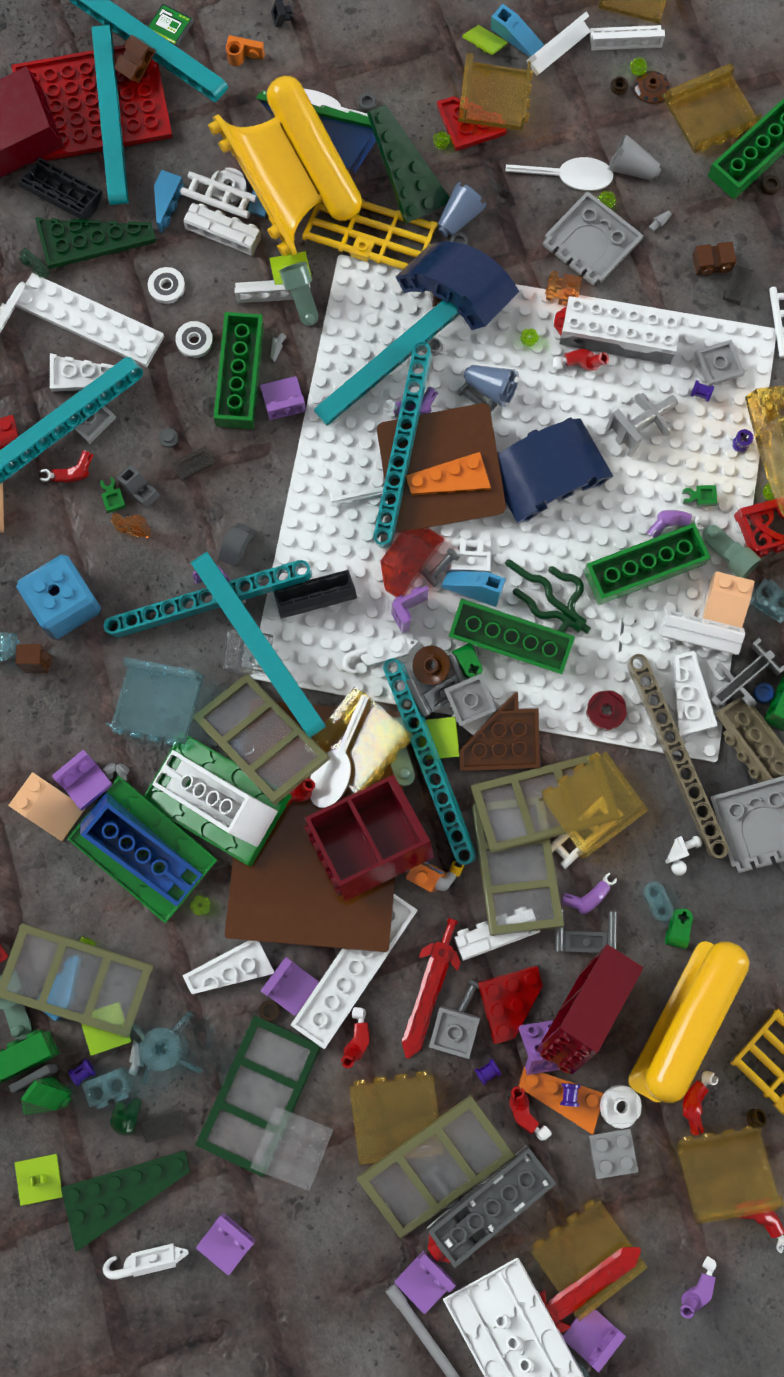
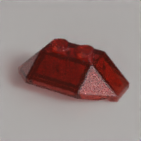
[380,528,445,598]

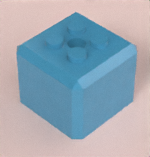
[16,554,101,639]

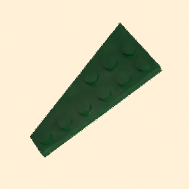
[367,105,450,223]
[35,217,156,269]
[61,1150,191,1252]

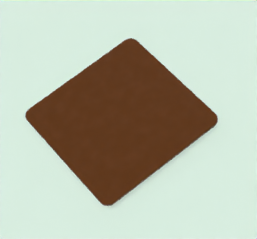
[377,403,506,533]

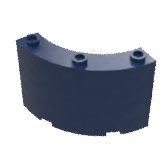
[395,241,519,330]
[497,417,613,523]

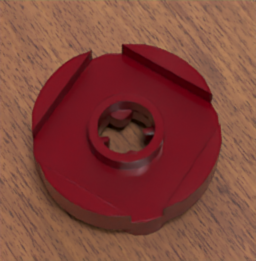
[586,690,627,731]

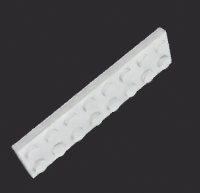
[15,273,164,368]
[291,894,418,1049]

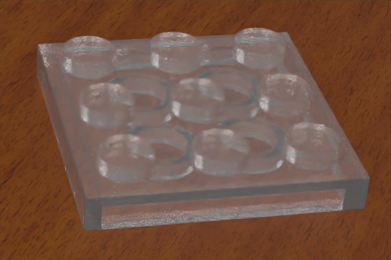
[250,1105,333,1191]

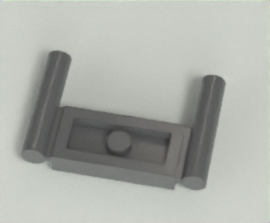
[406,654,466,717]
[555,910,617,953]

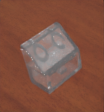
[222,630,273,675]

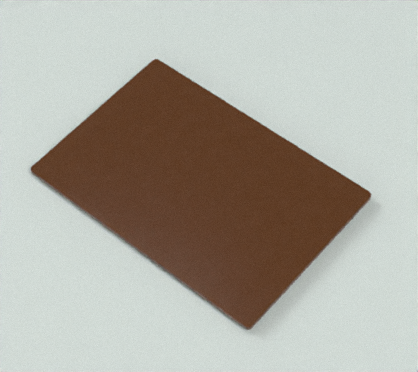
[225,700,407,952]

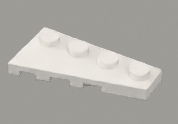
[50,353,114,392]
[674,651,718,736]
[183,940,275,994]

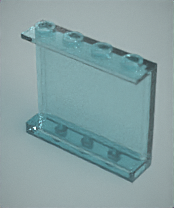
[106,657,204,746]

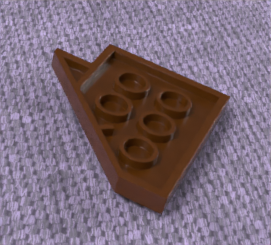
[459,691,540,771]

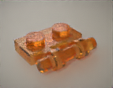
[545,270,582,306]
[111,513,151,538]

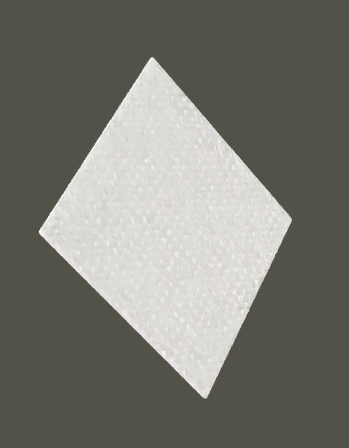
[250,255,776,763]

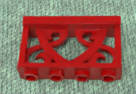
[733,497,784,558]

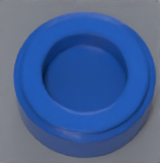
[753,683,774,703]

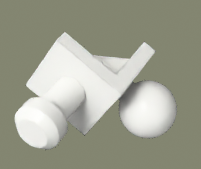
[665,836,702,876]

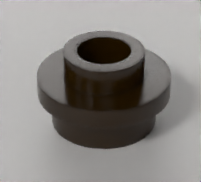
[610,76,628,95]
[747,1108,767,1130]

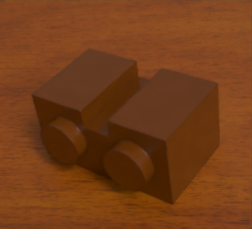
[114,34,156,83]
[692,241,737,276]
[15,644,52,673]

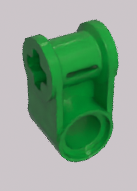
[452,643,483,679]
[665,909,693,949]

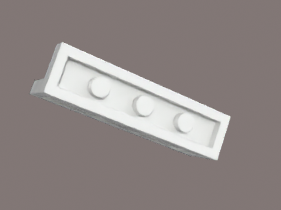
[526,11,591,76]
[590,25,665,50]
[235,280,310,303]

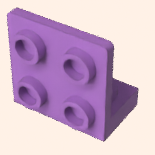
[260,376,306,421]
[391,586,429,634]
[52,750,113,811]
[261,957,319,1016]
[519,1020,560,1075]
[196,1212,256,1275]
[395,1250,456,1314]
[562,1303,626,1373]

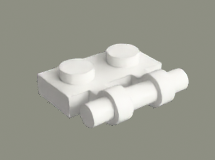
[451,537,491,573]

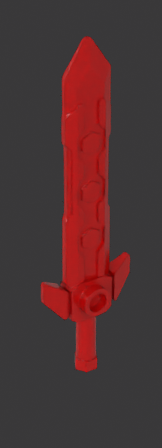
[402,918,461,1059]
[539,1247,641,1333]

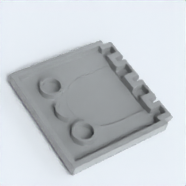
[542,191,644,286]
[710,776,784,873]

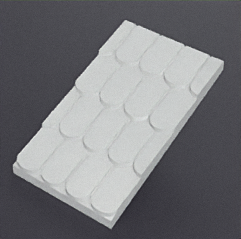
[443,1258,584,1377]

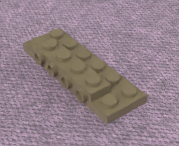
[715,695,784,783]

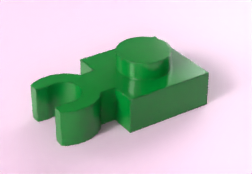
[100,477,126,514]
[682,485,717,506]

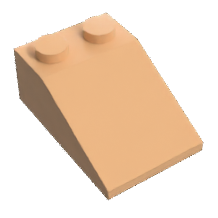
[702,571,755,628]
[8,772,86,842]

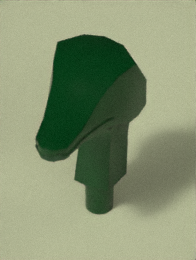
[110,1098,141,1136]

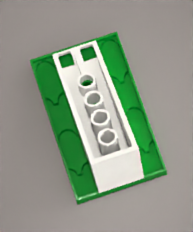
[144,732,292,867]

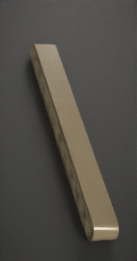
[627,654,729,859]

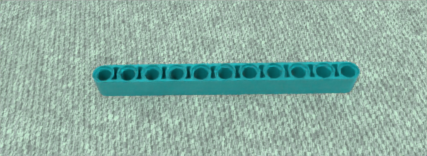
[69,0,229,102]
[92,25,129,206]
[314,300,460,426]
[374,341,432,549]
[0,357,143,484]
[190,551,327,738]
[103,560,312,638]
[383,658,476,865]

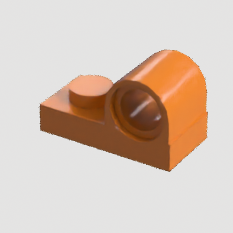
[226,35,265,66]

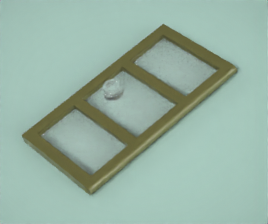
[193,674,330,805]
[470,753,619,854]
[471,797,564,936]
[0,923,153,1038]
[357,1095,516,1239]

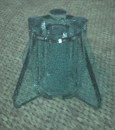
[132,1011,203,1086]

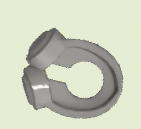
[103,763,129,781]

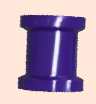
[690,380,714,402]
[732,429,754,452]
[68,1058,96,1086]
[475,1059,502,1086]
[560,1083,581,1107]

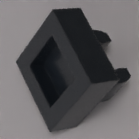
[271,0,293,27]

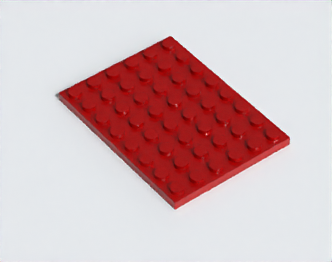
[12,45,173,164]

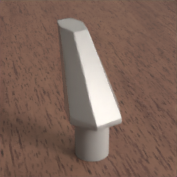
[649,211,672,232]
[270,333,287,363]
[128,1040,144,1076]

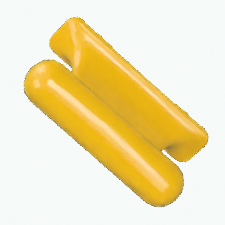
[208,76,362,257]
[628,941,750,1103]

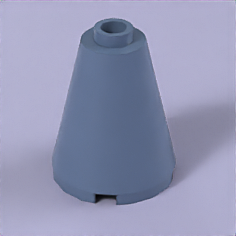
[438,182,486,237]
[464,365,519,407]

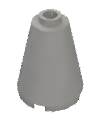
[608,135,661,181]

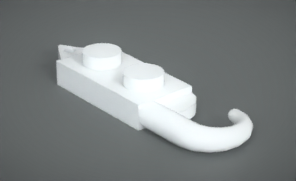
[0,282,26,333]
[342,635,418,674]
[103,1243,189,1279]

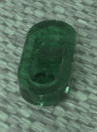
[19,248,51,279]

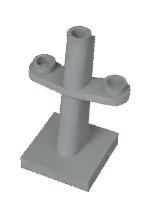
[605,393,678,457]
[710,638,784,708]

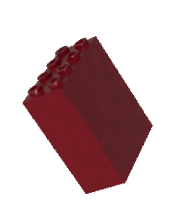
[0,66,65,177]
[304,774,434,901]
[536,944,644,1074]

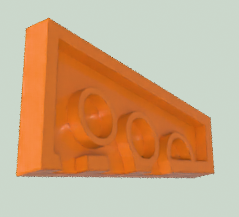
[406,452,491,496]
[518,1067,604,1135]

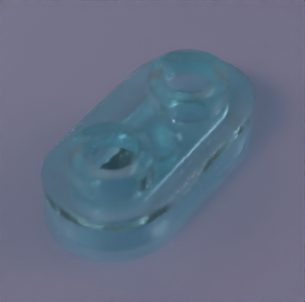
[643,881,673,921]

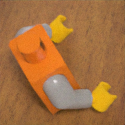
[404,860,464,892]

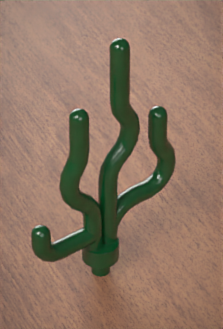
[505,559,591,634]

